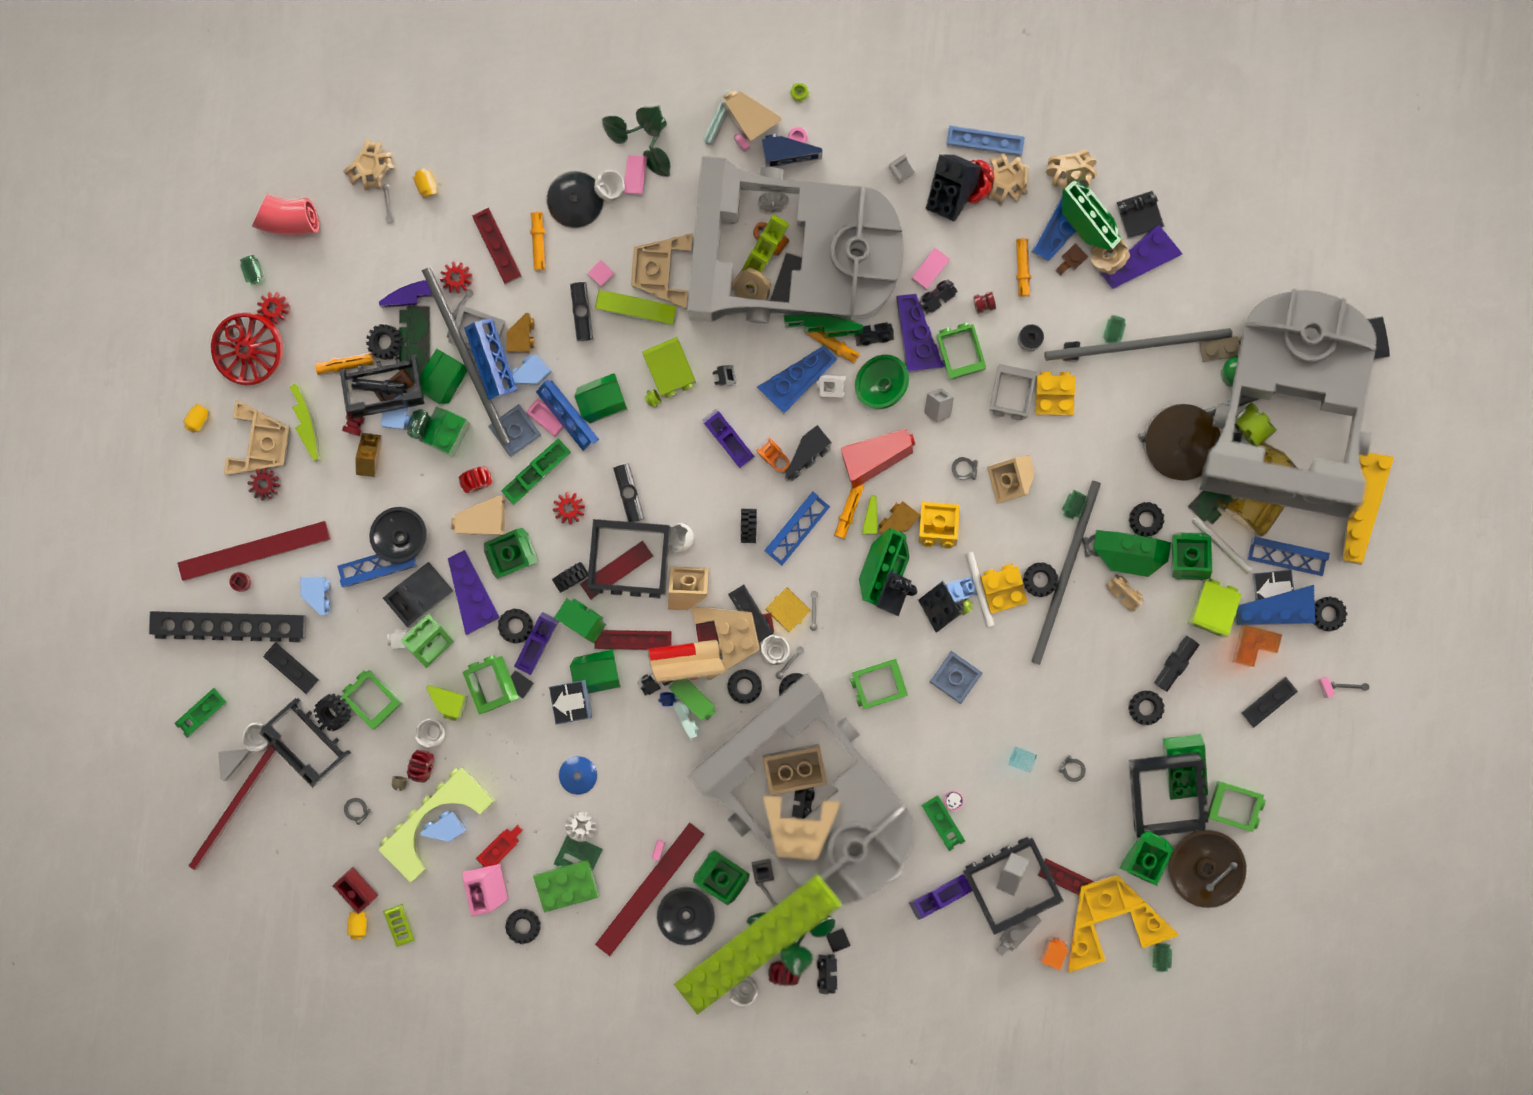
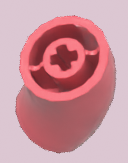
[252,194,319,236]

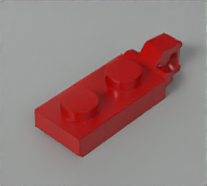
[476,825,523,867]

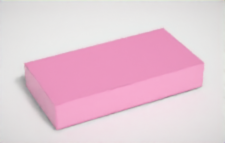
[623,155,647,195]
[912,248,950,290]
[525,398,564,437]

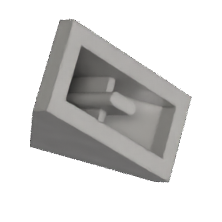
[218,749,251,782]
[996,853,1029,896]

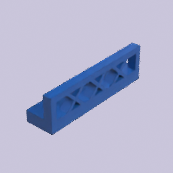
[464,318,517,400]
[536,380,599,451]
[764,491,830,566]
[1247,536,1330,576]
[337,554,418,588]

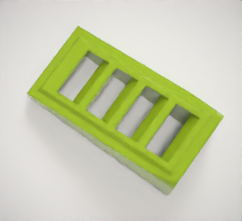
[862,495,878,535]
[383,904,415,947]

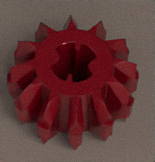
[247,468,281,501]
[407,750,435,783]
[768,961,800,986]

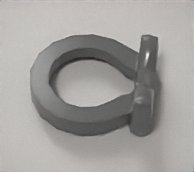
[952,457,978,480]
[1082,534,1099,557]
[1058,755,1086,782]
[344,798,372,825]

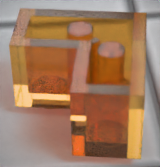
[1232,625,1282,667]

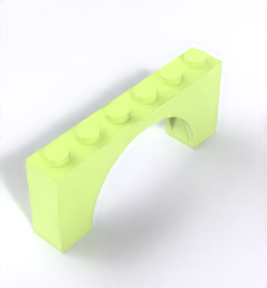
[378,768,495,883]

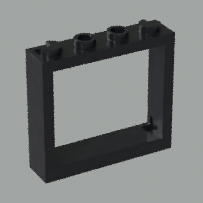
[587,519,671,598]
[1129,752,1209,838]
[963,837,1064,935]

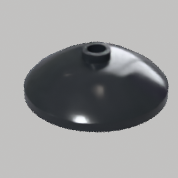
[547,171,604,228]
[369,507,427,564]
[657,887,715,945]

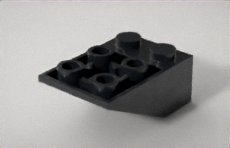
[925,154,982,222]
[785,425,832,482]
[383,562,453,628]

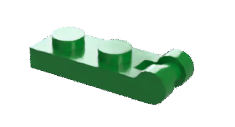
[174,688,227,738]
[921,795,966,851]

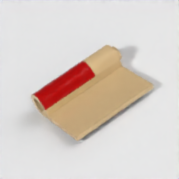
[648,640,725,682]

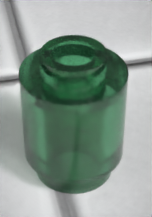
[240,255,264,285]
[1103,315,1126,343]
[407,409,431,439]
[1061,490,1087,520]
[1152,943,1172,972]

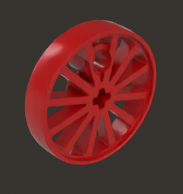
[211,312,284,385]

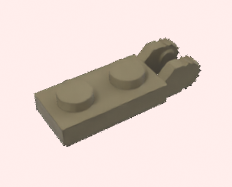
[1199,336,1242,362]

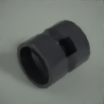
[1017,324,1044,352]

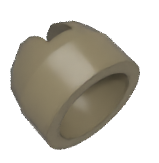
[391,776,408,791]

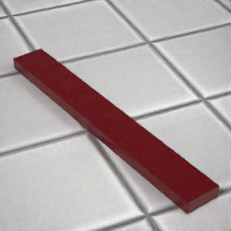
[177,521,331,581]
[189,739,284,870]
[595,822,705,956]

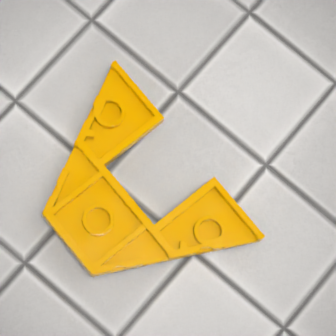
[1068,874,1179,973]

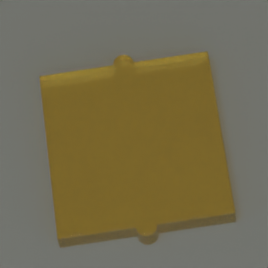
[765,587,811,632]

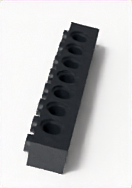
[149,611,307,642]

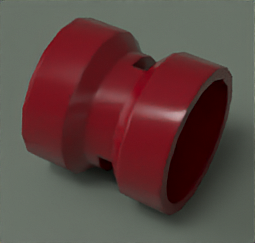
[973,291,996,314]
[342,414,365,436]
[229,572,251,592]

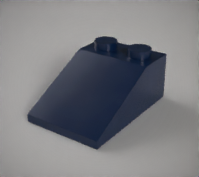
[762,134,823,167]

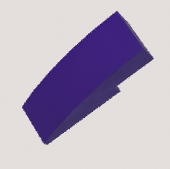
[379,280,433,308]
[701,409,755,468]
[514,612,559,675]
[909,874,972,920]

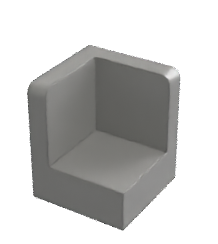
[889,154,915,183]
[924,388,954,422]

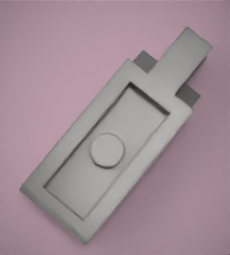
[996,907,1042,955]

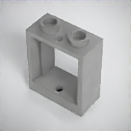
[447,305,506,353]
[989,364,1037,421]

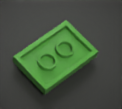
[533,860,600,913]

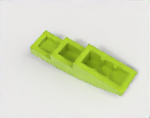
[741,214,790,289]
[595,290,677,325]
[289,383,320,462]

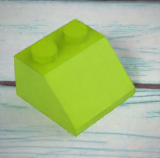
[426,685,468,721]

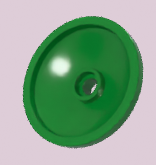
[855,354,909,409]

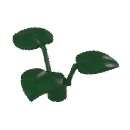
[602,105,670,177]
[746,912,835,978]

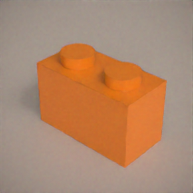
[1039,937,1069,970]

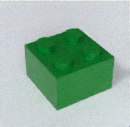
[554,598,606,643]

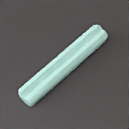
[704,91,729,145]

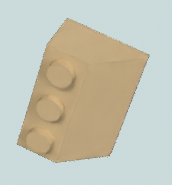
[762,744,827,796]

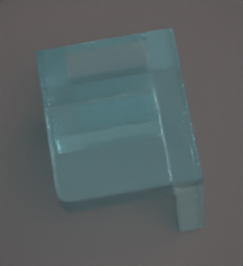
[1008,746,1037,773]

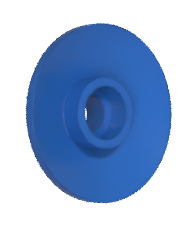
[559,756,597,795]

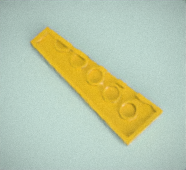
[1342,453,1394,565]

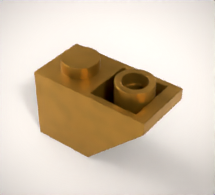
[506,313,534,354]
[355,433,381,477]
[878,501,920,534]

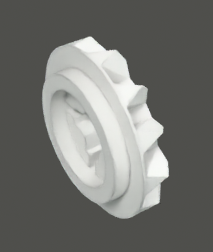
[758,191,789,213]
[565,811,596,842]

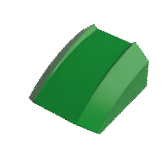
[420,349,468,404]
[574,373,628,423]
[484,528,537,579]
[1172,532,1212,581]
[570,649,621,694]
[1119,831,1173,886]
[693,850,750,906]

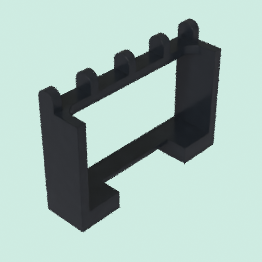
[339,354,425,419]
[259,698,351,788]

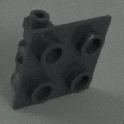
[1116,191,1165,238]
[876,571,918,617]
[918,581,965,633]

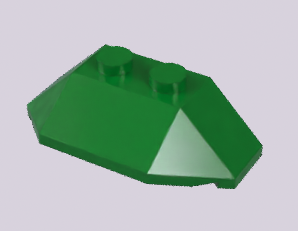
[1062,180,1122,250]
[859,528,910,606]
[1093,530,1171,577]

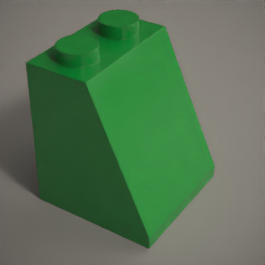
[419,407,470,458]

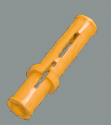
[530,212,546,270]
[1016,238,1031,297]
[805,331,860,364]
[315,352,374,375]
[834,484,865,539]

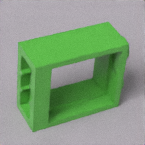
[936,322,986,380]
[400,614,454,668]
[462,655,519,715]
[850,659,908,709]
[341,670,403,730]
[669,678,716,720]
[1208,781,1266,832]

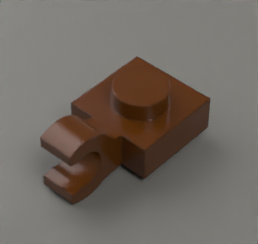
[1055,243,1089,276]

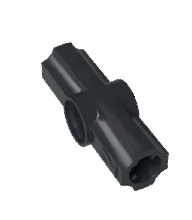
[570,282,593,341]
[613,463,645,522]
[1153,635,1200,692]

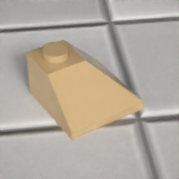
[987,455,1035,504]
[668,566,709,610]

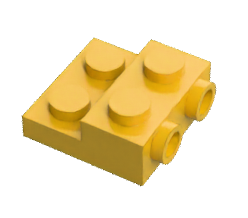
[1035,372,1075,416]
[918,502,960,549]
[980,563,1028,614]

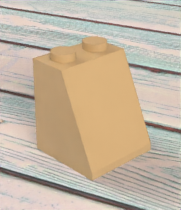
[720,90,782,141]
[451,496,505,535]

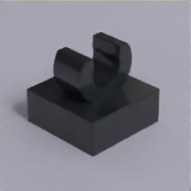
[712,365,737,386]

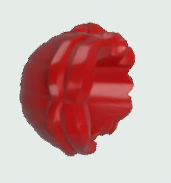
[967,160,995,204]

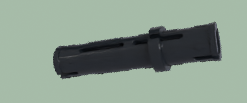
[351,378,408,395]

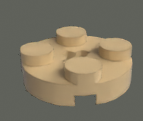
[1091,239,1130,274]
[732,268,771,301]

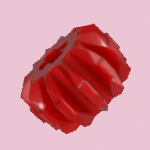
[440,262,472,294]
[257,292,290,324]
[458,466,492,493]
[552,492,585,525]

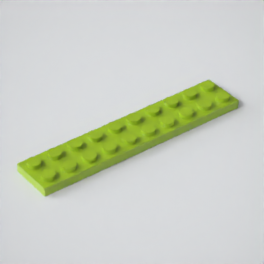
[674,874,842,1015]

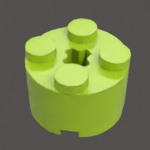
[1234,402,1277,447]

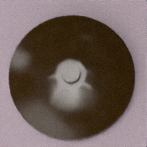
[1144,404,1221,481]
[1168,830,1247,908]

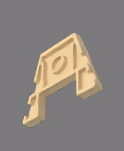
[631,233,693,308]
[224,401,290,475]
[691,606,760,680]
[764,796,840,860]

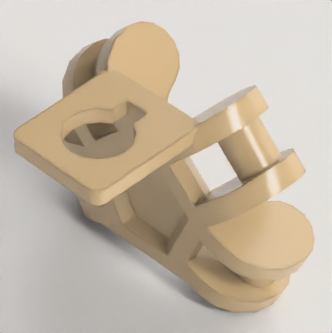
[343,139,394,191]
[1046,150,1097,190]
[988,154,1028,205]

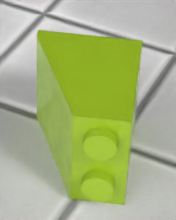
[642,337,696,399]
[1187,578,1242,638]

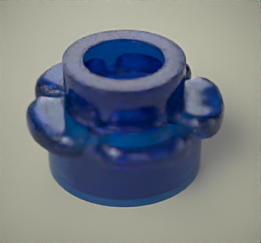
[658,692,677,706]

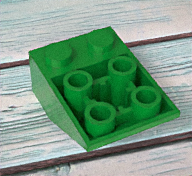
[1163,734,1208,800]

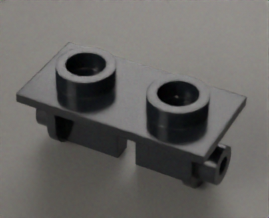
[919,280,958,314]
[855,322,894,346]
[637,673,674,696]
[791,787,815,820]
[817,954,837,994]

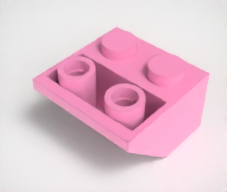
[462,864,508,916]

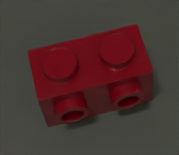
[332,867,378,914]

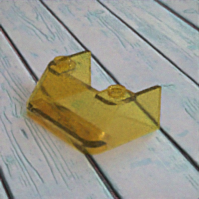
[1217,441,1298,536]

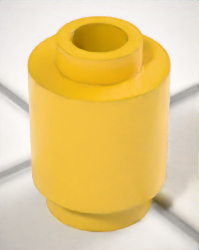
[412,168,437,198]
[183,403,209,433]
[347,912,367,939]

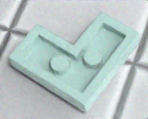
[673,702,699,739]

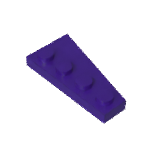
[1100,225,1183,289]
[896,294,945,372]
[448,550,500,636]

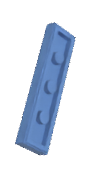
[946,126,1025,157]

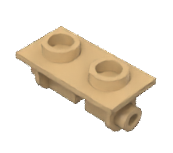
[1106,574,1144,612]

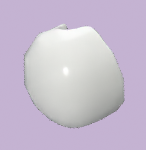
[594,170,625,201]
[670,523,694,553]
[761,635,790,665]
[415,718,445,748]
[242,723,269,752]
[729,977,758,1007]

